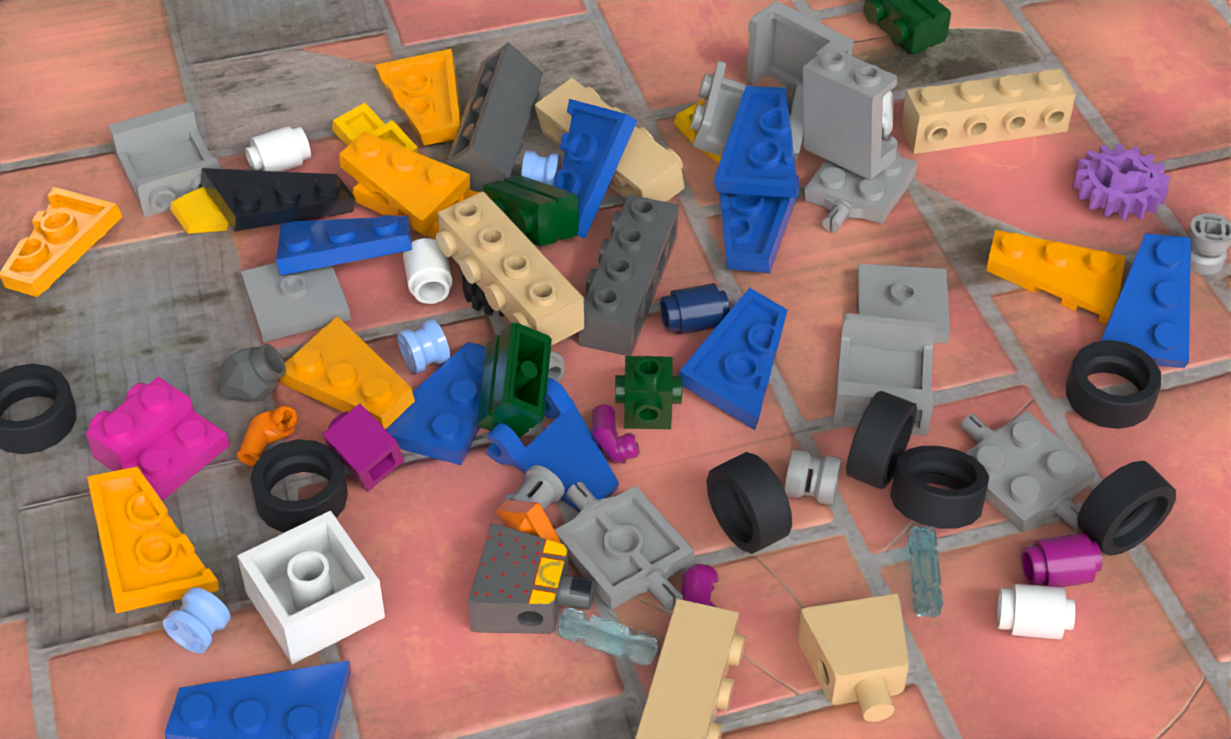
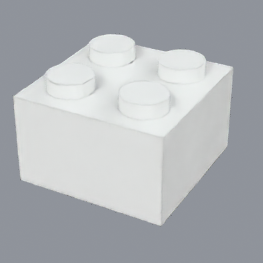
[237,511,385,665]

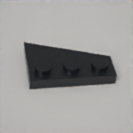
[200,168,355,232]

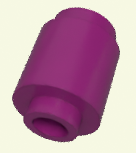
[1021,533,1102,587]

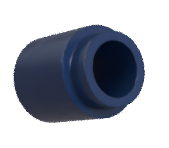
[660,283,730,335]

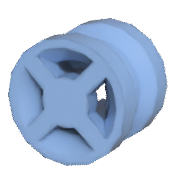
[522,151,561,186]
[397,319,450,375]
[163,587,231,654]

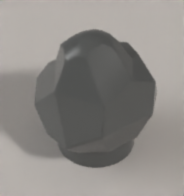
[217,344,286,401]

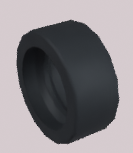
[1066,340,1161,429]
[0,363,77,454]
[846,391,917,489]
[250,439,348,533]
[890,446,989,529]
[706,452,792,554]
[1077,461,1176,556]

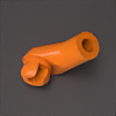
[237,405,298,466]

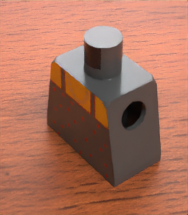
[468,523,595,634]

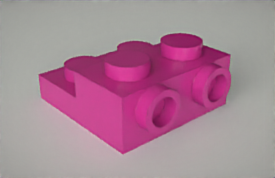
[85,376,230,501]

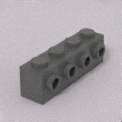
[446,42,543,192]
[579,195,679,356]

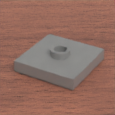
[240,262,351,342]
[857,263,950,343]

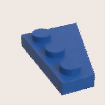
[713,86,799,198]
[553,99,637,239]
[720,175,800,273]
[276,215,412,276]
[1101,233,1191,368]
[678,287,788,430]
[386,342,486,465]

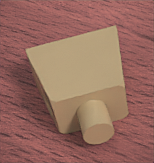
[797,593,909,722]

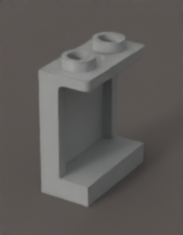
[746,1,854,90]
[803,47,897,181]
[690,61,804,160]
[108,102,221,218]
[833,313,936,436]

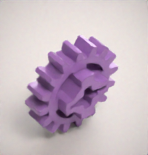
[1074,144,1170,220]

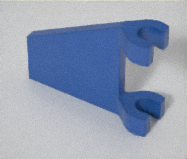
[486,378,619,513]

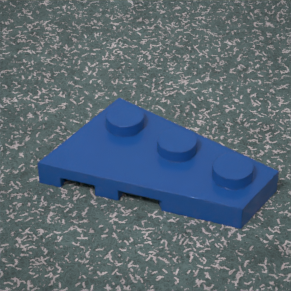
[164,661,351,739]

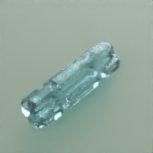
[908,526,943,618]
[558,608,659,666]

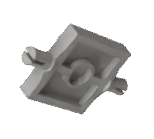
[805,135,917,233]
[960,411,1096,533]
[555,482,694,611]

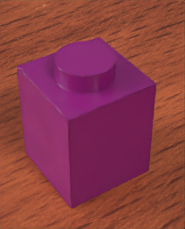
[322,404,404,492]

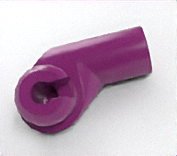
[592,404,640,463]
[681,564,718,608]

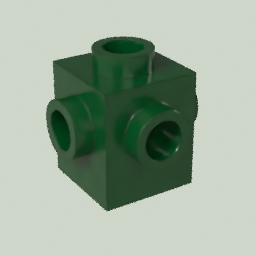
[615,356,682,430]

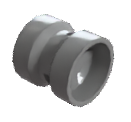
[1188,213,1231,275]
[785,449,842,506]

